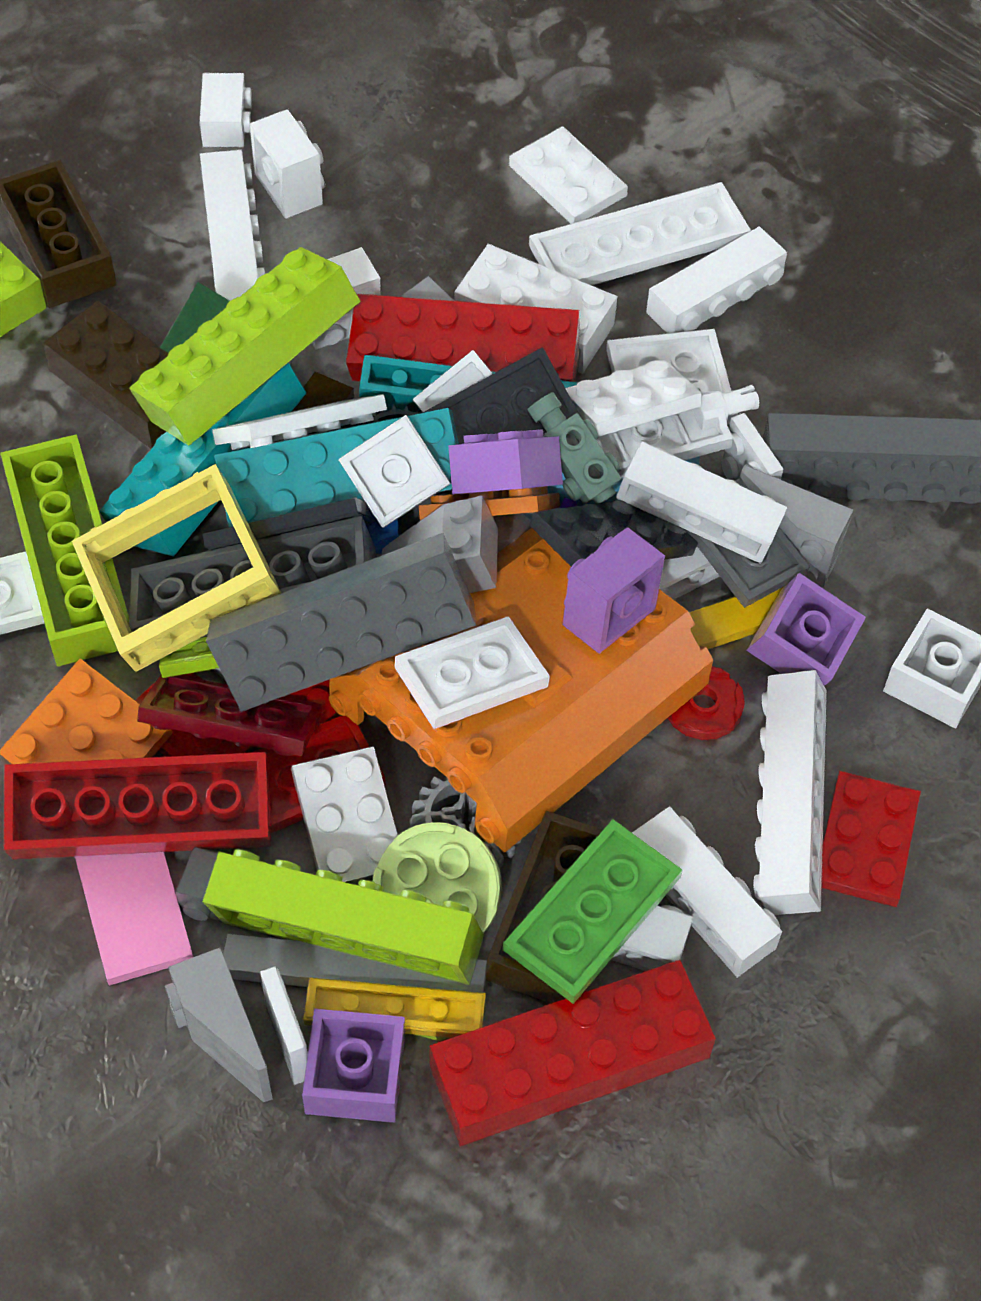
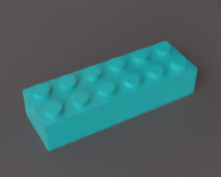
[99,362,306,556]
[214,408,459,527]

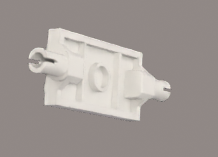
[566,380,759,479]

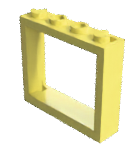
[72,464,281,672]

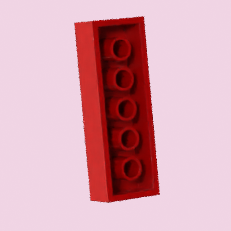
[346,294,580,382]
[4,752,271,859]
[429,960,716,1147]

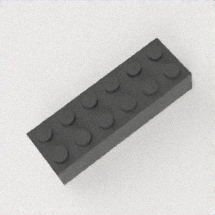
[763,413,981,504]
[129,516,376,638]
[206,533,476,712]

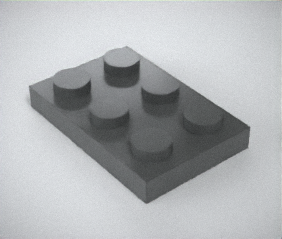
[687,478,810,608]

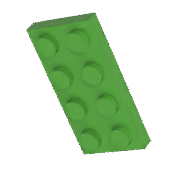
[503,819,683,1004]

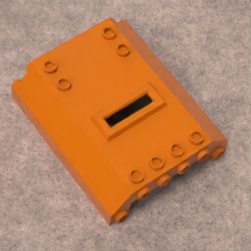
[329,528,713,853]

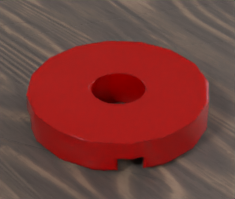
[668,666,745,740]

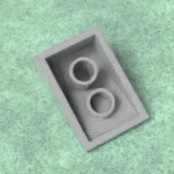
[740,465,853,588]
[382,496,498,593]
[165,948,272,1102]

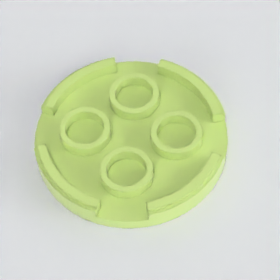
[372,822,502,934]

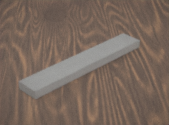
[223,934,487,993]

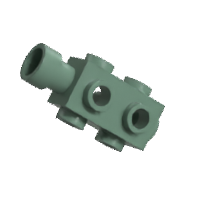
[527,392,622,505]

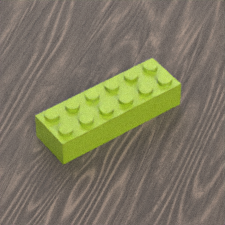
[129,247,360,446]
[0,434,129,667]
[202,850,484,985]

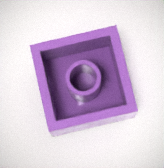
[448,430,563,494]
[562,527,665,654]
[746,573,866,685]
[302,1009,405,1123]

